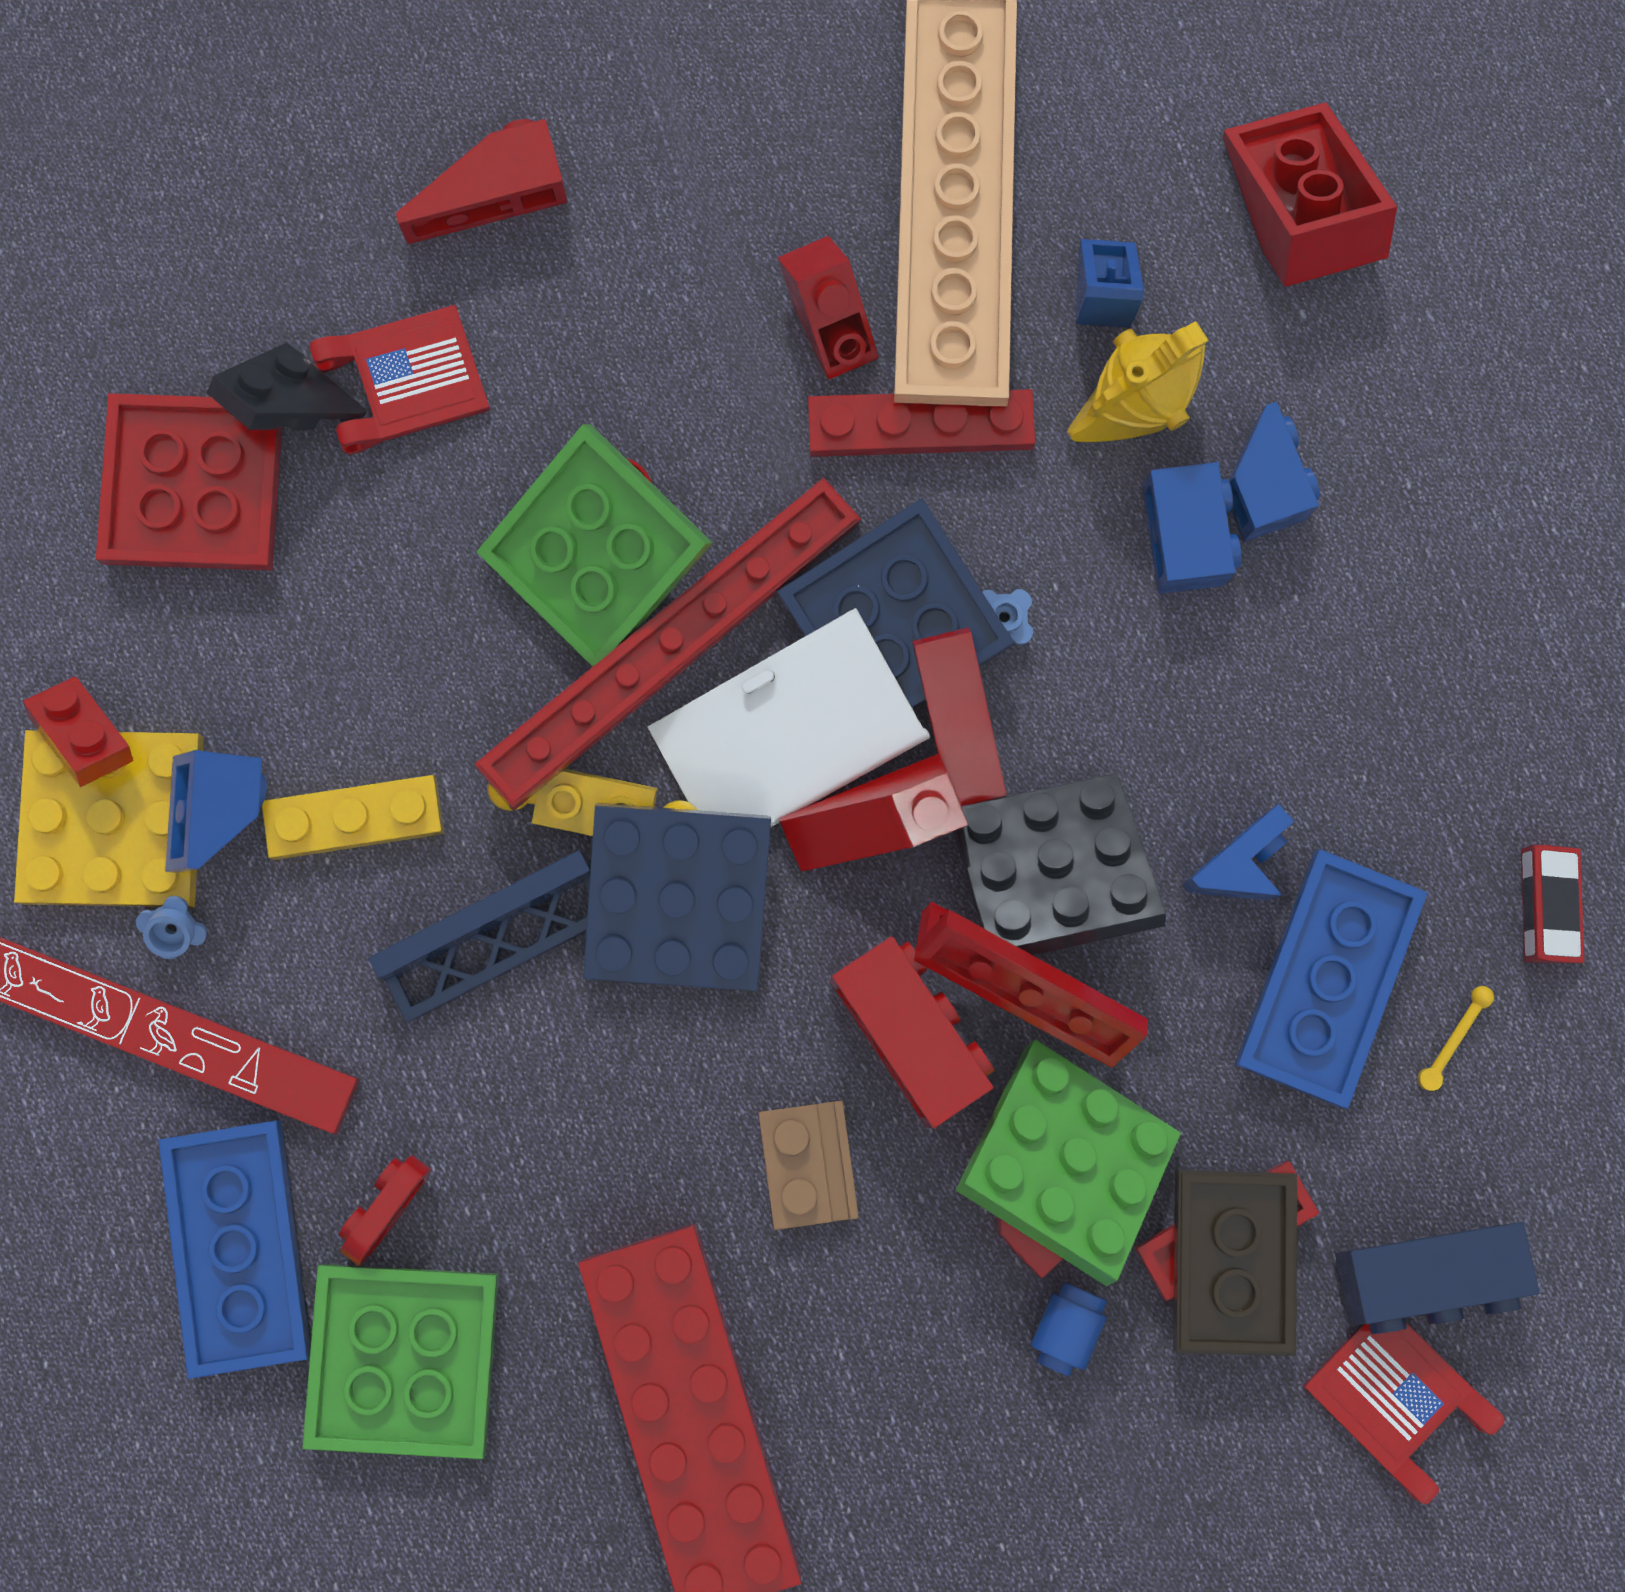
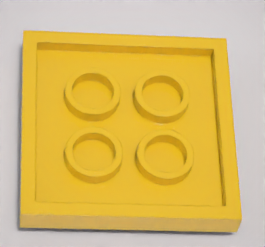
[14,730,204,908]

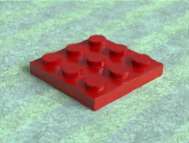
[96,393,282,571]

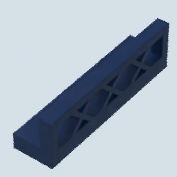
[368,850,591,1023]

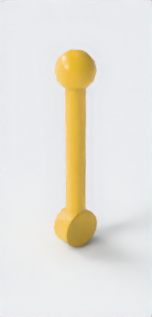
[1417,986,1494,1091]

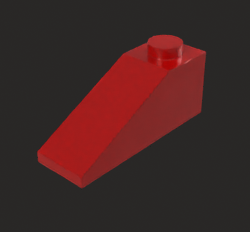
[395,119,568,245]
[779,753,968,872]

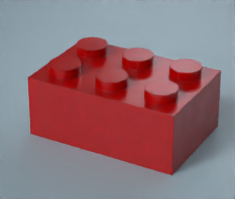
[830,936,995,1129]

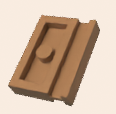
[758,1100,859,1230]

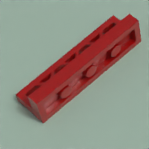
[914,901,1148,1068]

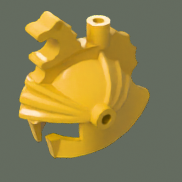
[1067,321,1209,442]

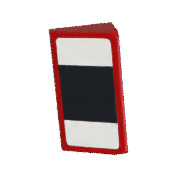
[1521,845,1584,964]

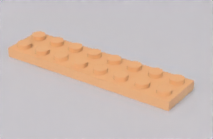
[894,0,1017,407]

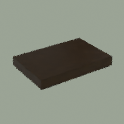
[1173,1170,1297,1356]

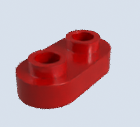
[338,1155,432,1267]

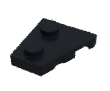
[207,342,367,430]

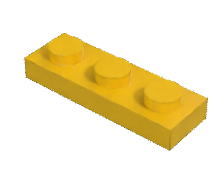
[262,775,444,860]

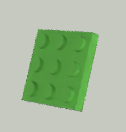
[477,424,713,667]
[956,1039,1181,1286]
[302,1264,499,1459]

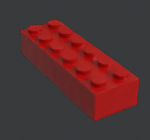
[578,1223,801,1592]

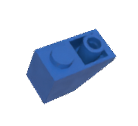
[1229,401,1320,542]

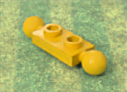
[487,769,698,836]

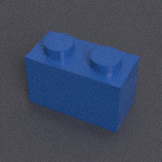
[1142,462,1241,594]

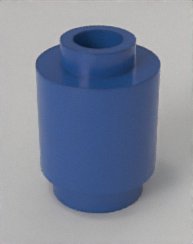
[1030,1281,1107,1377]

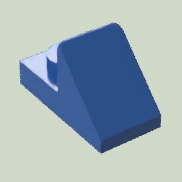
[1182,804,1294,900]

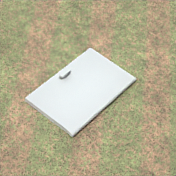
[648,608,930,827]

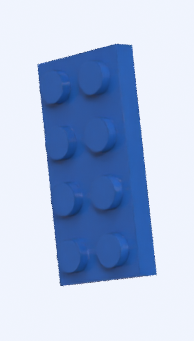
[1234,849,1428,1109]
[158,1120,311,1379]

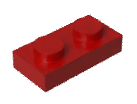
[23,676,134,787]

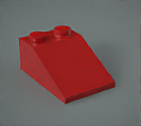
[1223,102,1397,287]

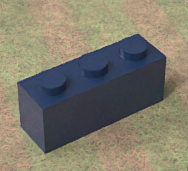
[1334,1222,1540,1334]

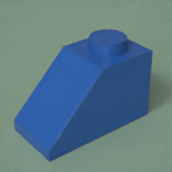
[165,750,267,873]

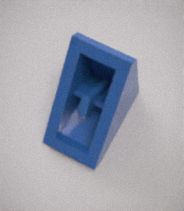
[1075,239,1144,328]

